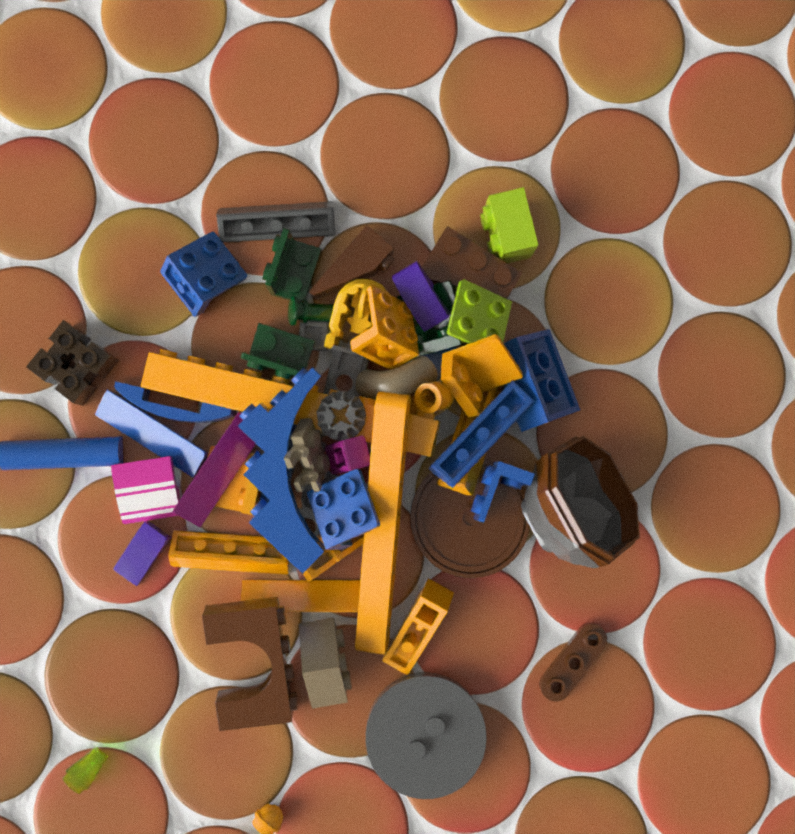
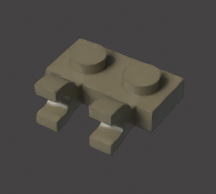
[284,418,330,492]

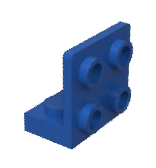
[160,232,248,317]
[471,461,535,523]
[306,469,380,550]

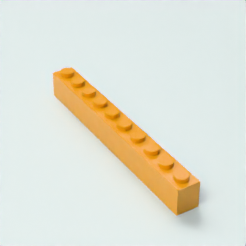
[141,349,441,457]

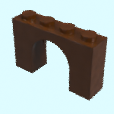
[202,597,298,731]

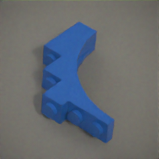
[238,367,325,574]

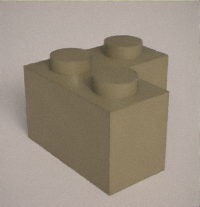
[299,618,352,708]

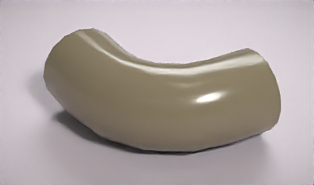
[355,356,438,400]

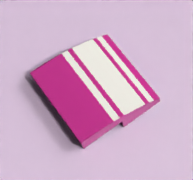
[111,456,180,524]

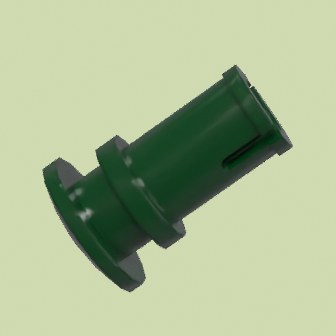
[288,296,334,326]

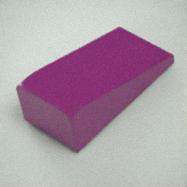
[325,436,370,475]

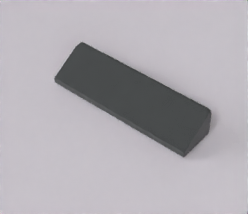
[216,201,336,243]

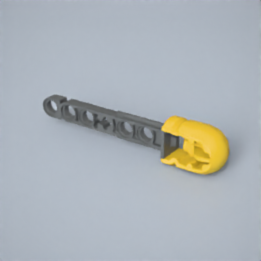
[298,279,388,536]

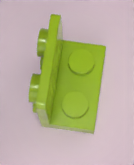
[447,279,512,344]

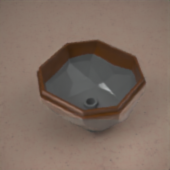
[521,436,640,568]

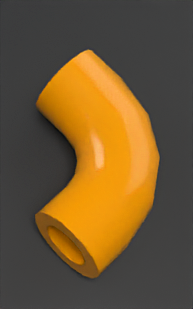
[410,381,454,417]

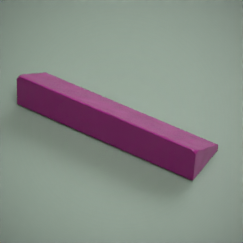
[172,411,256,528]

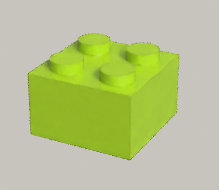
[480,187,538,263]

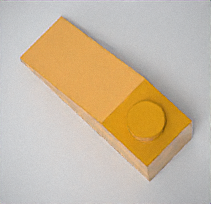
[382,578,454,675]

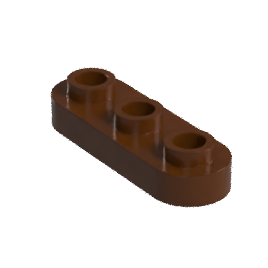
[539,623,607,702]

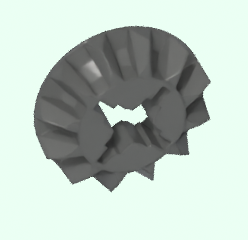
[316,391,366,440]

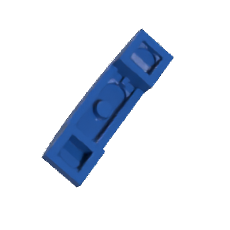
[114,381,236,423]

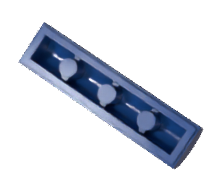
[0,436,123,471]

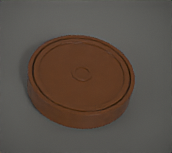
[410,459,530,578]

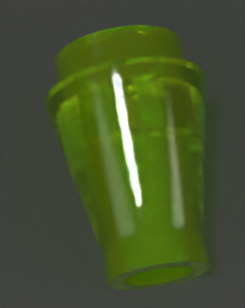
[62,746,108,794]

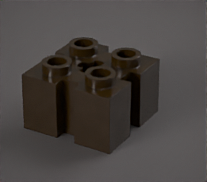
[26,320,119,406]

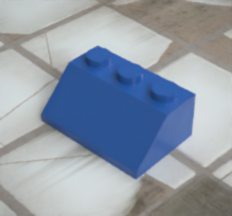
[504,329,580,432]

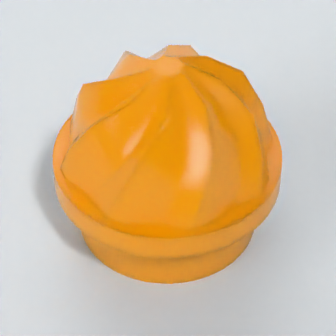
[252,804,283,834]

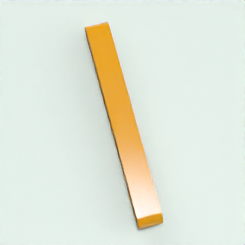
[355,391,411,655]

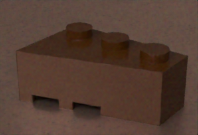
[422,226,523,299]

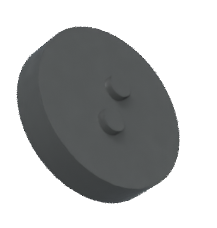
[366,672,486,799]

